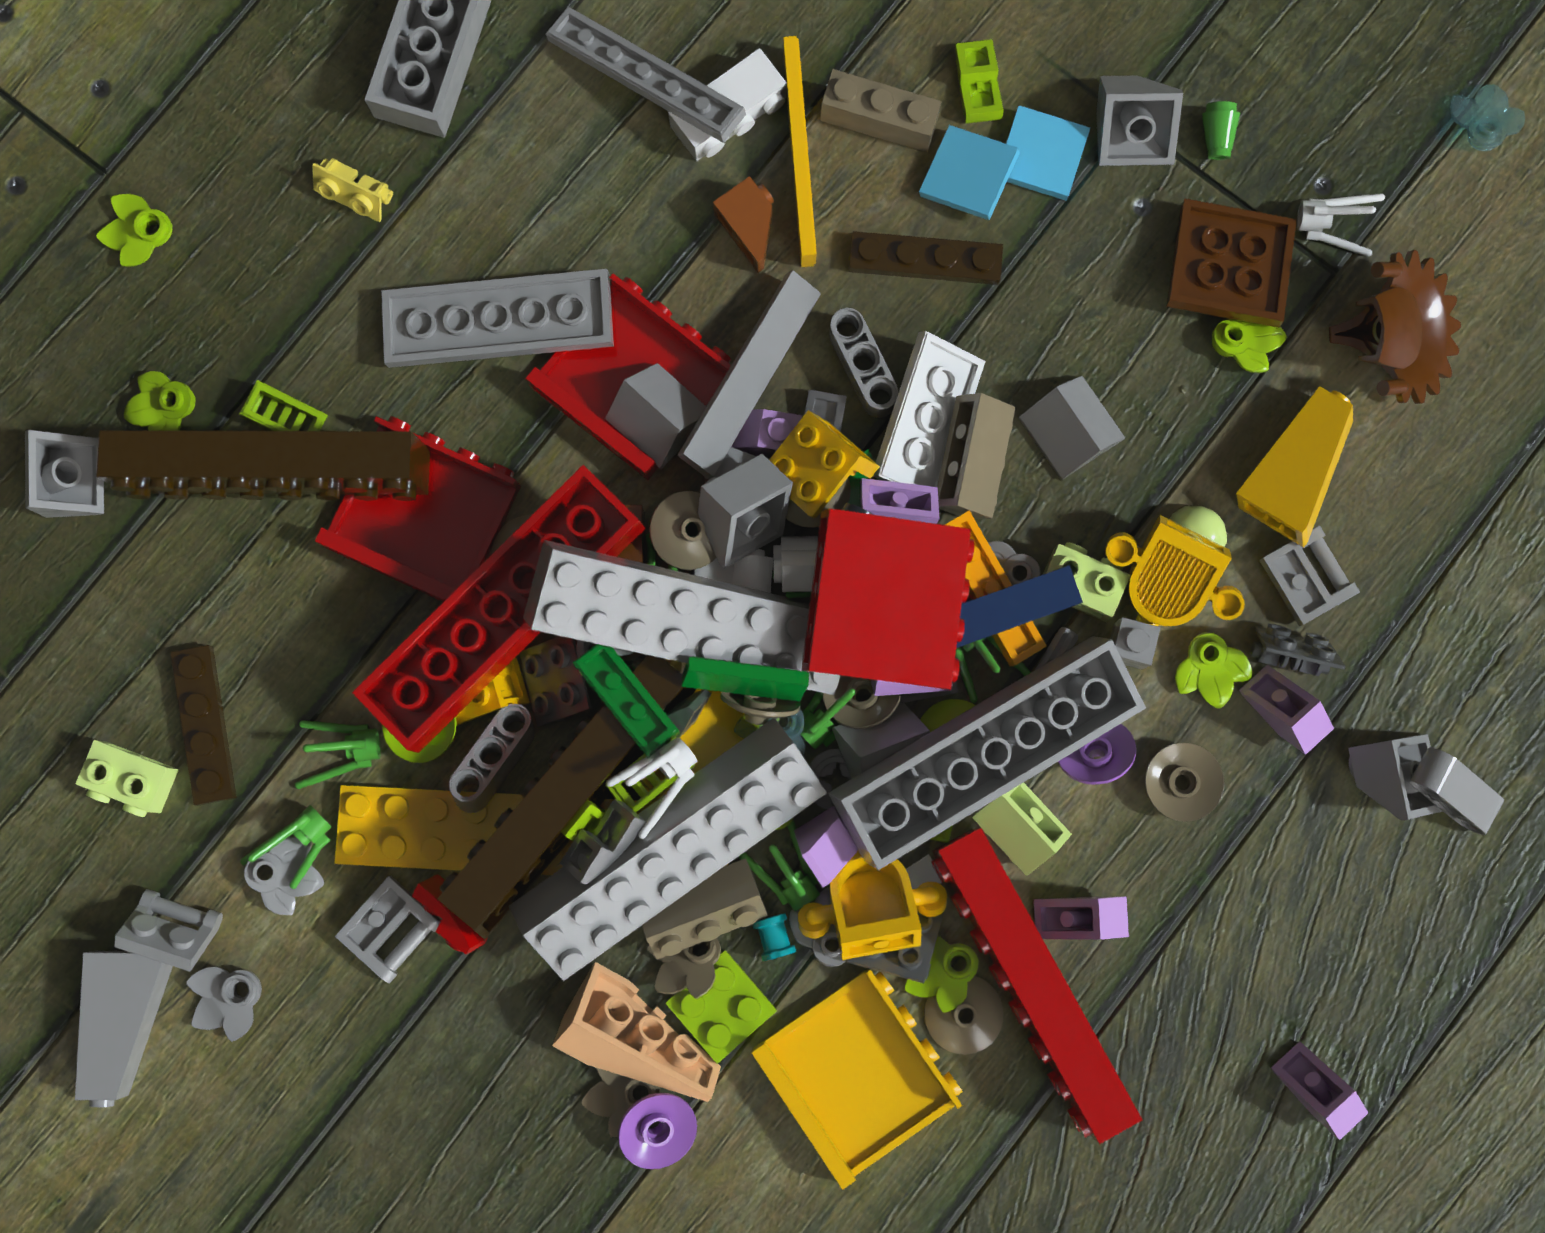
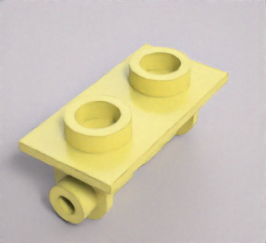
[312,158,393,222]

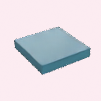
[1006,105,1090,201]
[919,125,1020,220]

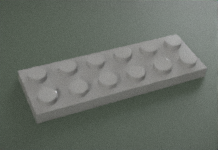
[381,269,614,368]

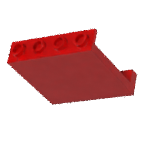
[525,273,732,480]
[315,416,521,602]
[801,508,974,690]

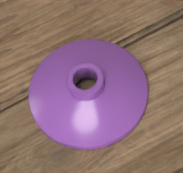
[1058,724,1136,785]
[618,1093,697,1169]

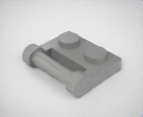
[1259,526,1360,627]
[335,876,441,983]
[114,889,223,972]

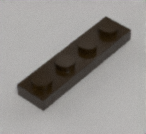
[849,231,1003,285]
[170,645,237,806]

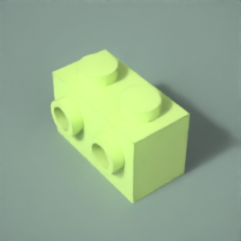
[1043,542,1131,622]
[76,740,179,817]
[972,782,1072,876]

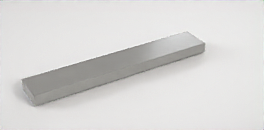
[545,6,746,143]
[677,270,821,478]

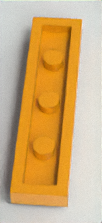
[944,510,1047,667]

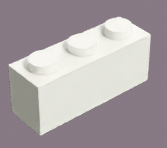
[668,48,787,161]

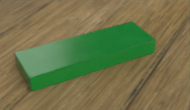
[573,644,680,758]
[681,657,809,701]

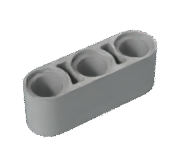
[829,308,898,418]
[449,704,535,813]
[1409,747,1504,835]

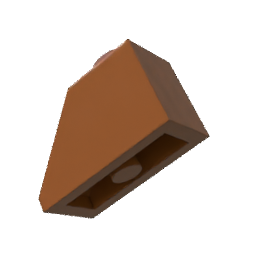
[713,176,774,273]

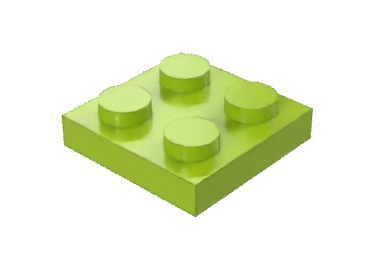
[665,949,777,1064]

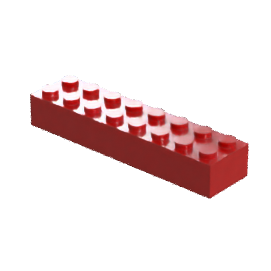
[352,465,646,753]
[931,828,1142,1144]

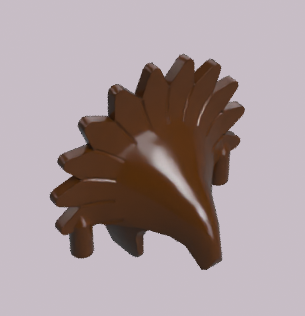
[1329,250,1461,404]

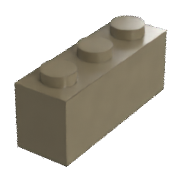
[821,69,942,153]
[937,393,1016,519]
[642,858,768,960]

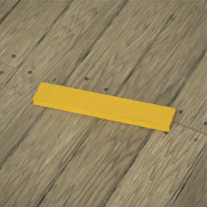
[783,36,817,267]

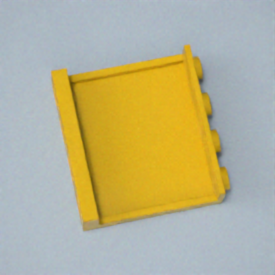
[751,968,963,1190]

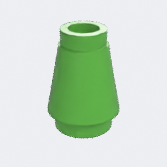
[1202,101,1240,160]

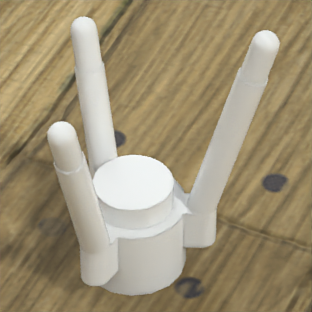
[1297,194,1385,257]
[606,737,697,839]

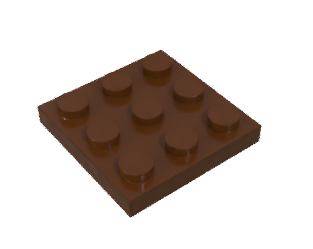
[1166,198,1297,328]

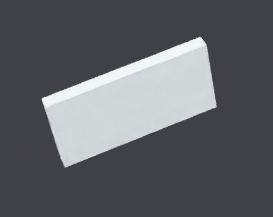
[873,331,985,487]

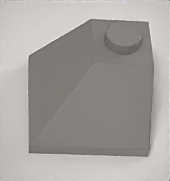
[1096,76,1183,166]
[1348,734,1442,821]

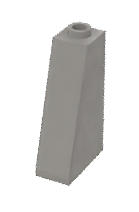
[75,950,173,1107]

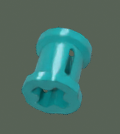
[752,913,796,961]

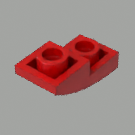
[412,874,488,955]

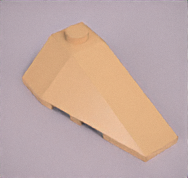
[552,962,721,1102]

